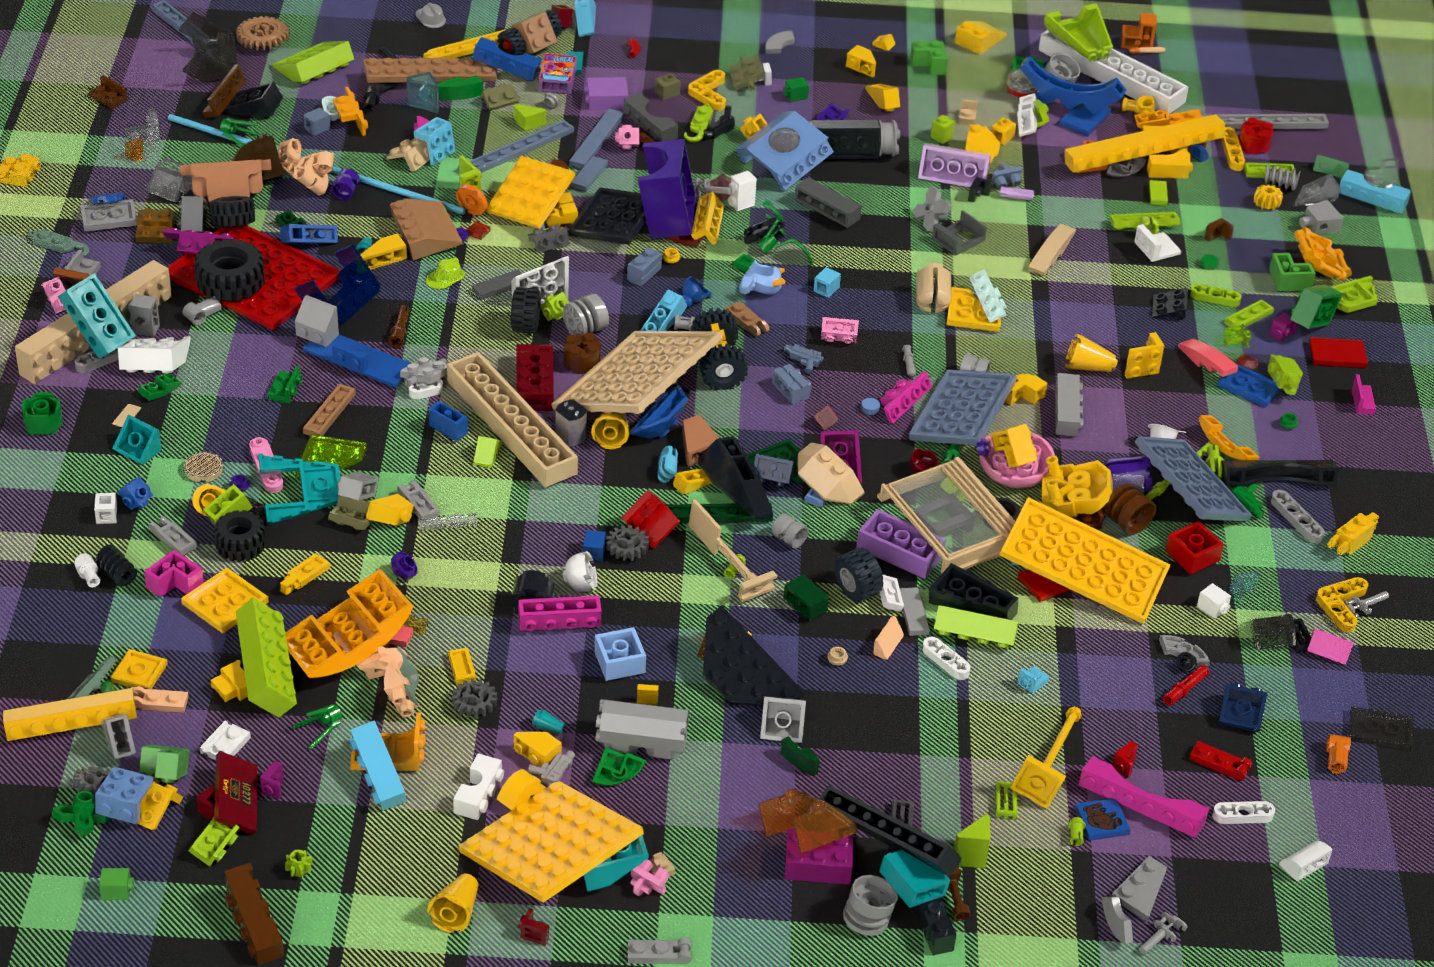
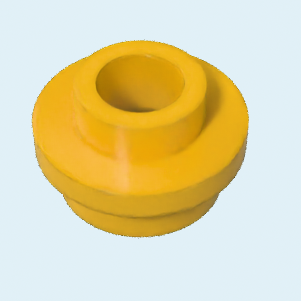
[663,248,680,264]

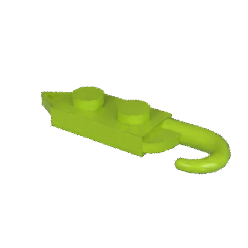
[684,103,714,142]

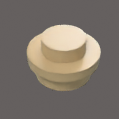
[827,647,848,665]

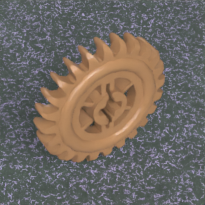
[236,16,289,51]

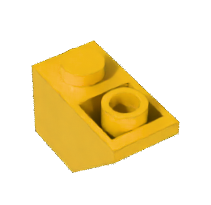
[846,45,876,77]
[513,732,562,767]

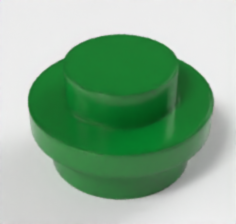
[1279,412,1298,429]

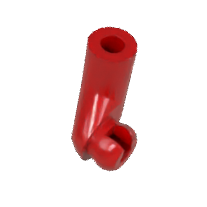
[627,39,641,58]

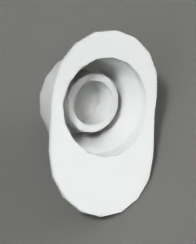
[1148,424,1186,439]

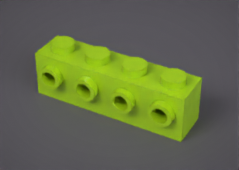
[934,605,1019,649]

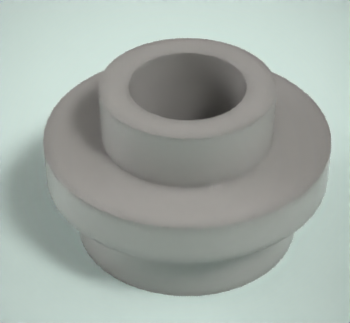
[544,92,559,108]

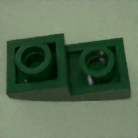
[275,209,308,226]
[780,736,820,776]

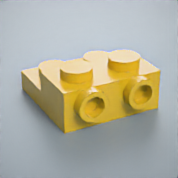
[0,154,41,187]

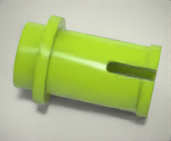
[724,554,746,579]
[1068,817,1086,846]

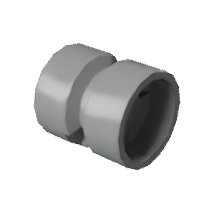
[960,353,991,372]
[771,513,809,549]

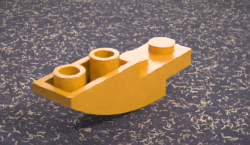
[1134,109,1202,129]

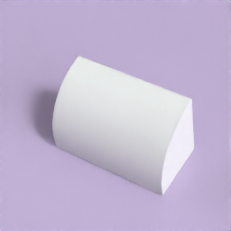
[1279,841,1333,881]

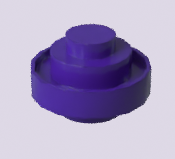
[391,552,418,580]

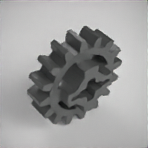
[606,525,649,561]
[452,679,497,718]
[72,767,109,798]

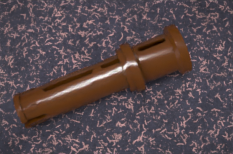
[388,305,410,349]

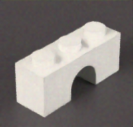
[453,754,504,820]

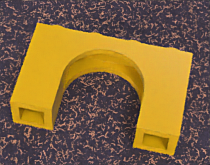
[1142,126,1193,179]

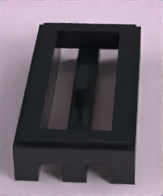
[1282,618,1312,654]

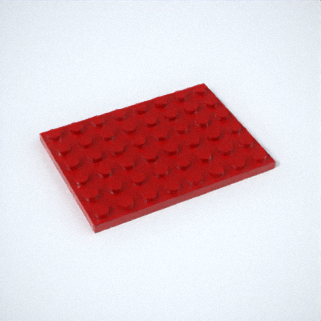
[167,225,342,330]

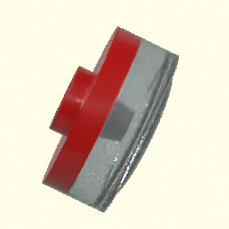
[1007,69,1038,97]

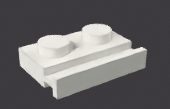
[200,721,251,760]

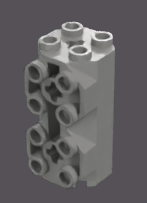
[596,699,689,759]

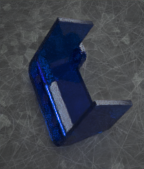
[294,245,380,325]

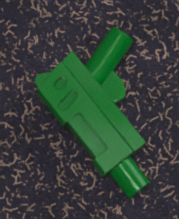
[1231,484,1264,518]

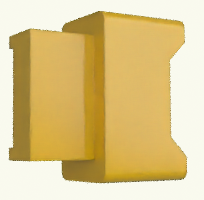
[211,660,248,702]

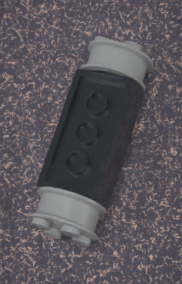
[790,120,900,159]

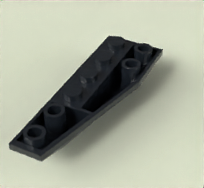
[698,436,773,519]

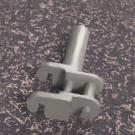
[694,178,732,200]
[1343,591,1389,619]
[1139,912,1187,955]

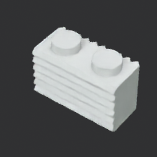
[728,171,757,211]

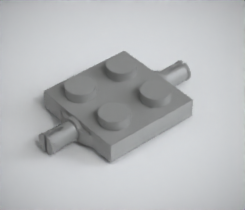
[400,357,447,387]

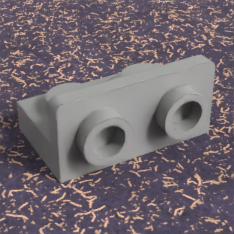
[64,250,101,276]

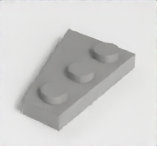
[1112,856,1167,922]

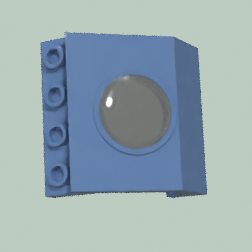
[735,111,834,190]

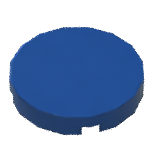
[90,192,126,204]

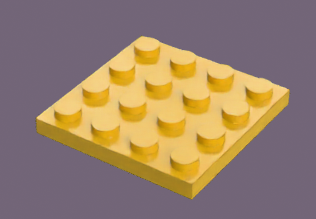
[486,156,576,229]

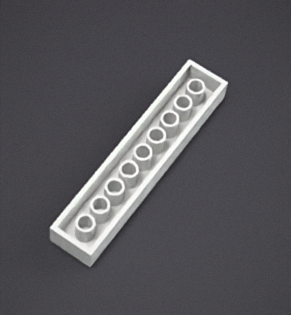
[1039,30,1189,114]

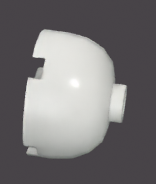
[563,551,597,592]

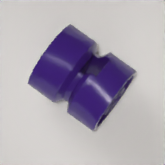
[332,168,360,201]

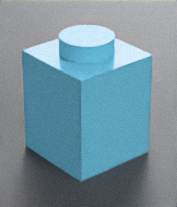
[814,267,841,298]

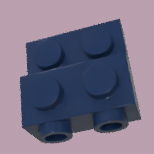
[1218,683,1268,733]

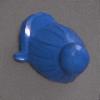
[682,276,711,308]

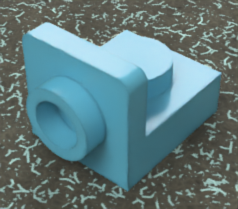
[1017,666,1049,694]

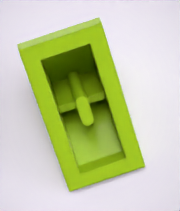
[514,104,546,131]
[473,436,502,468]

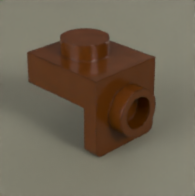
[1205,218,1234,242]

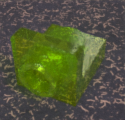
[1223,324,1252,348]

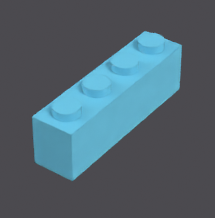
[349,721,407,811]

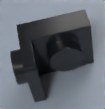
[968,177,992,203]

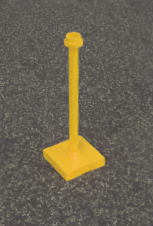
[1010,707,1082,809]

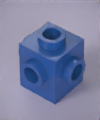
[117,476,153,510]

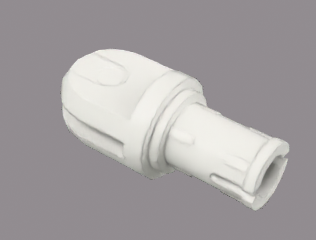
[74,553,100,587]

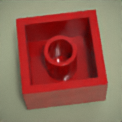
[1165,521,1224,574]

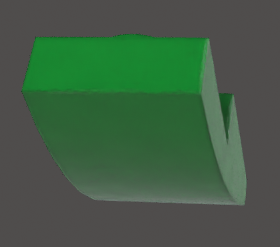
[138,373,181,401]

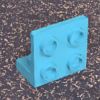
[414,117,455,166]

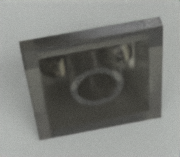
[1249,614,1296,650]

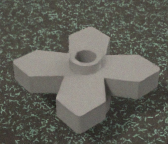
[912,186,952,233]

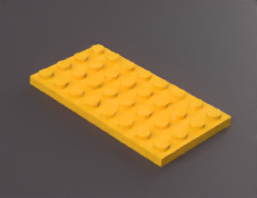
[999,497,1170,624]

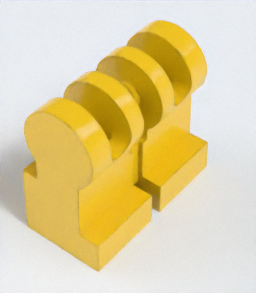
[546,192,578,226]

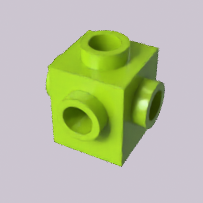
[540,292,570,321]

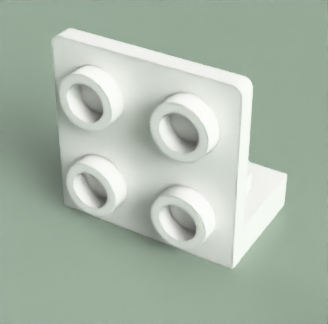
[1134,224,1181,262]

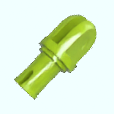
[1205,444,1224,479]

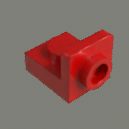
[1112,741,1138,778]

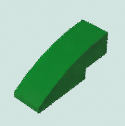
[431,75,483,101]

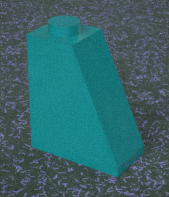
[879,850,950,908]

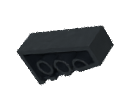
[929,563,1019,620]

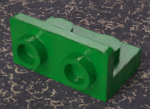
[268,366,303,404]

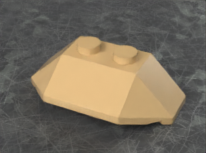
[797,443,865,505]

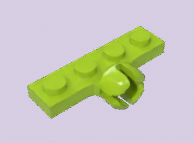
[1109,212,1180,235]

